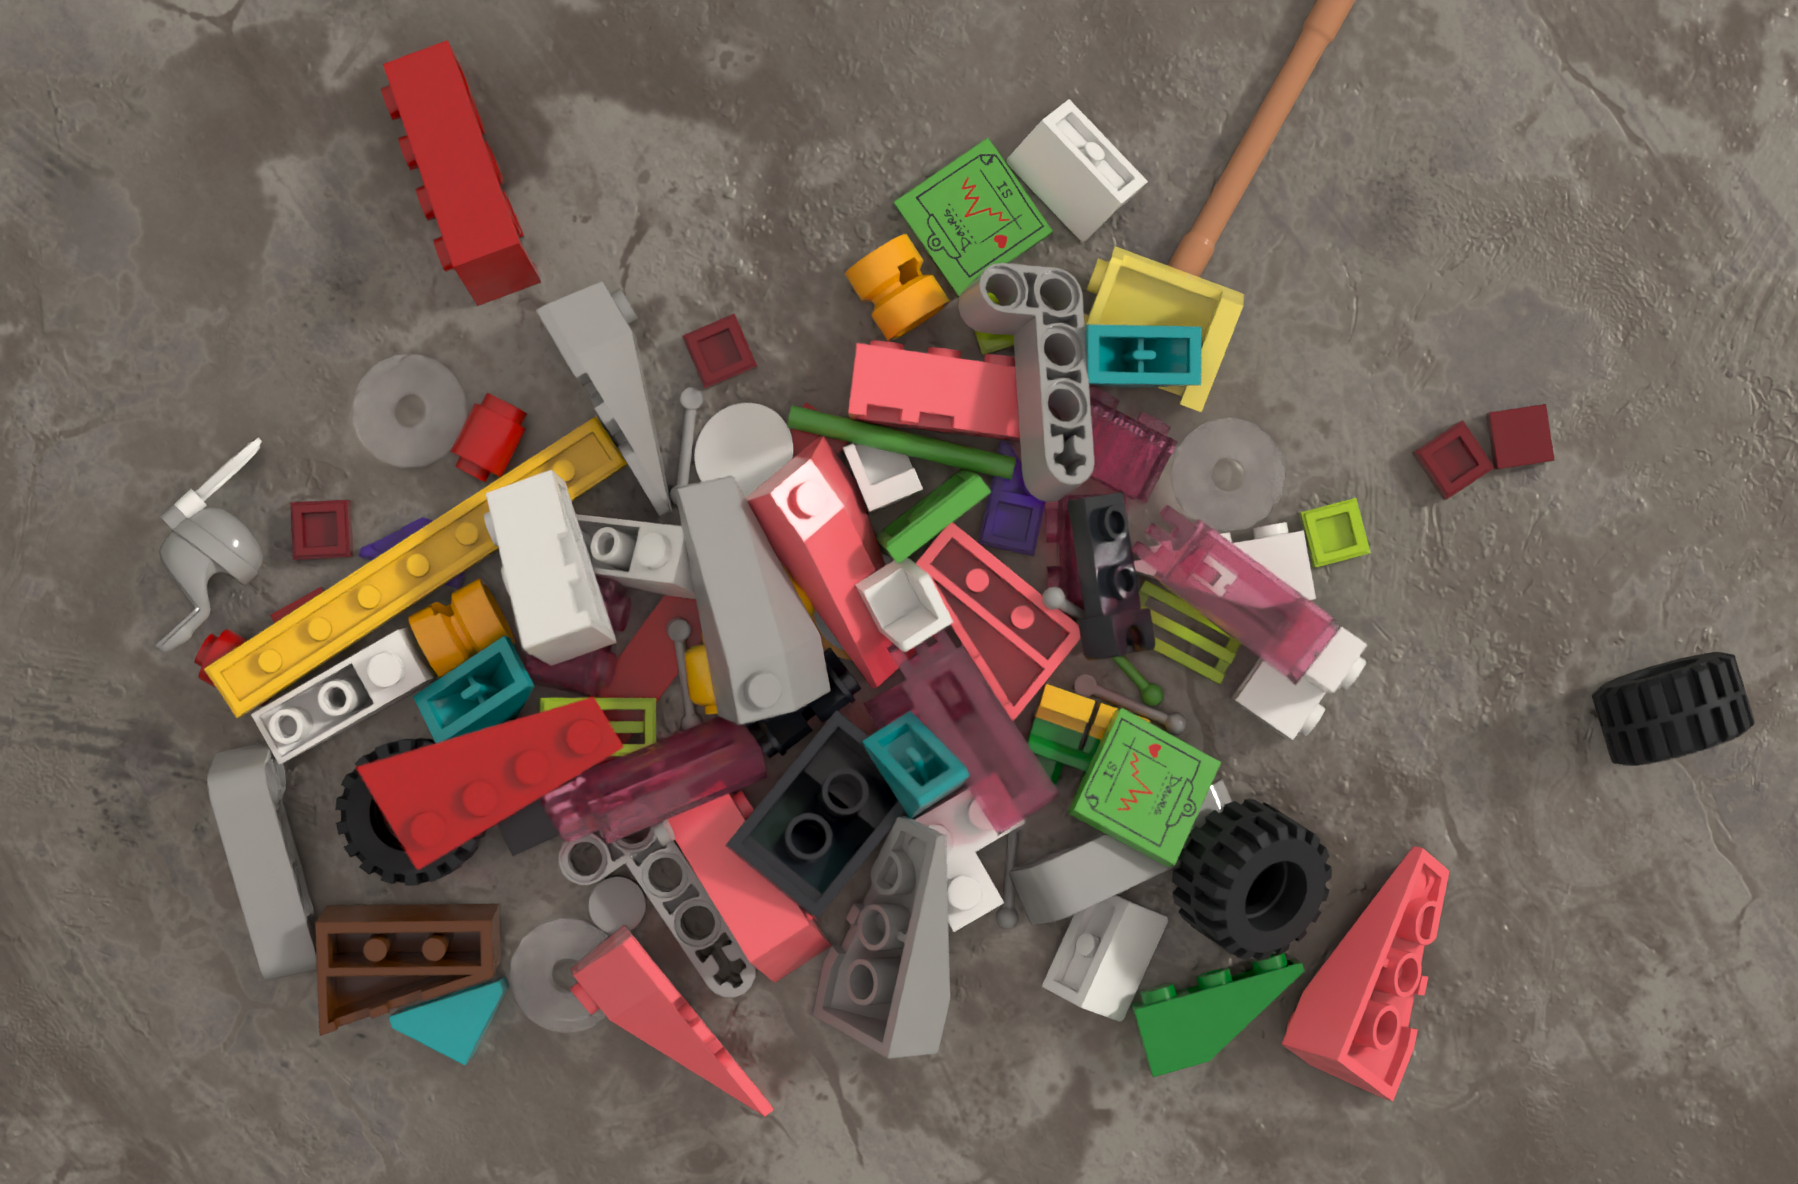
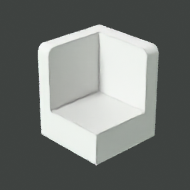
[843,443,923,514]
[855,558,953,652]

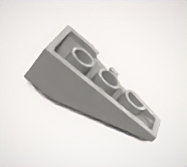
[536,281,673,518]
[675,476,831,725]
[812,816,950,1058]

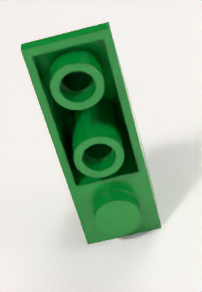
[1130,953,1304,1077]

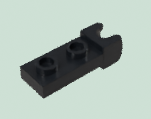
[1067,492,1155,660]

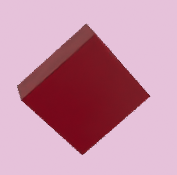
[682,313,758,390]
[1486,404,1555,470]
[1412,420,1495,500]
[290,500,353,560]

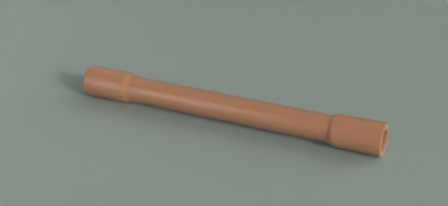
[1167,0,1356,277]

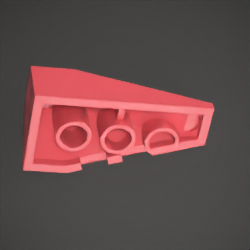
[746,435,916,688]
[1281,846,1450,1101]
[570,925,774,1117]

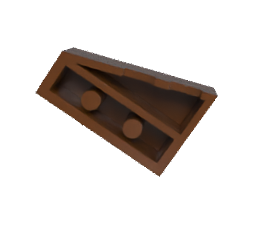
[315,903,501,1036]

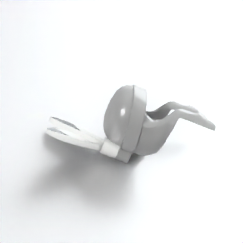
[155,437,263,652]

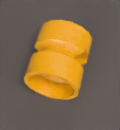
[844,234,950,342]
[408,578,516,678]

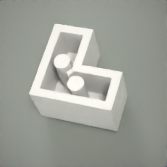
[1230,604,1367,740]
[911,770,1025,932]

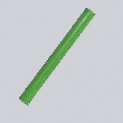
[787,405,1016,480]

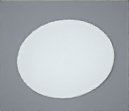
[695,403,793,498]

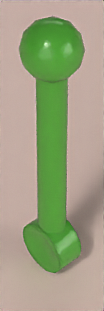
[1075,620,1164,706]

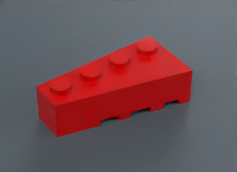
[381,40,541,306]
[356,696,624,871]

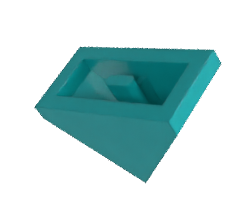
[1085,324,1201,388]
[413,636,535,743]
[862,711,970,818]
[388,976,509,1065]

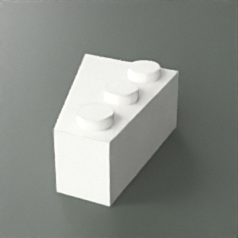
[484,470,617,666]

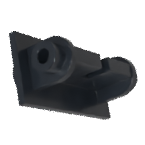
[744,647,862,759]

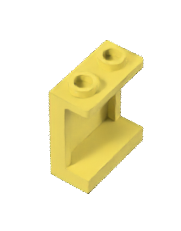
[1084,246,1244,412]

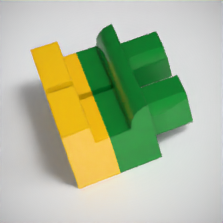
[1024,683,1150,793]

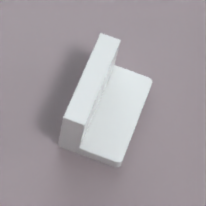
[1007,99,1148,242]
[1042,894,1168,1022]

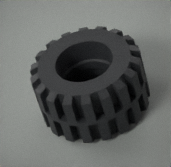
[1591,652,1755,766]
[335,738,487,886]
[1172,799,1332,961]

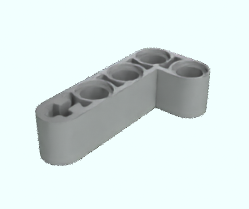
[958,263,1094,502]
[207,741,317,981]
[1008,779,1232,925]
[559,799,758,998]

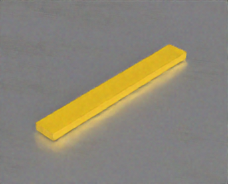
[204,416,628,719]

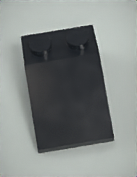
[725,710,905,920]

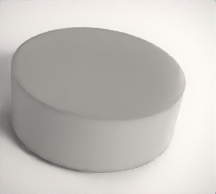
[588,875,647,934]

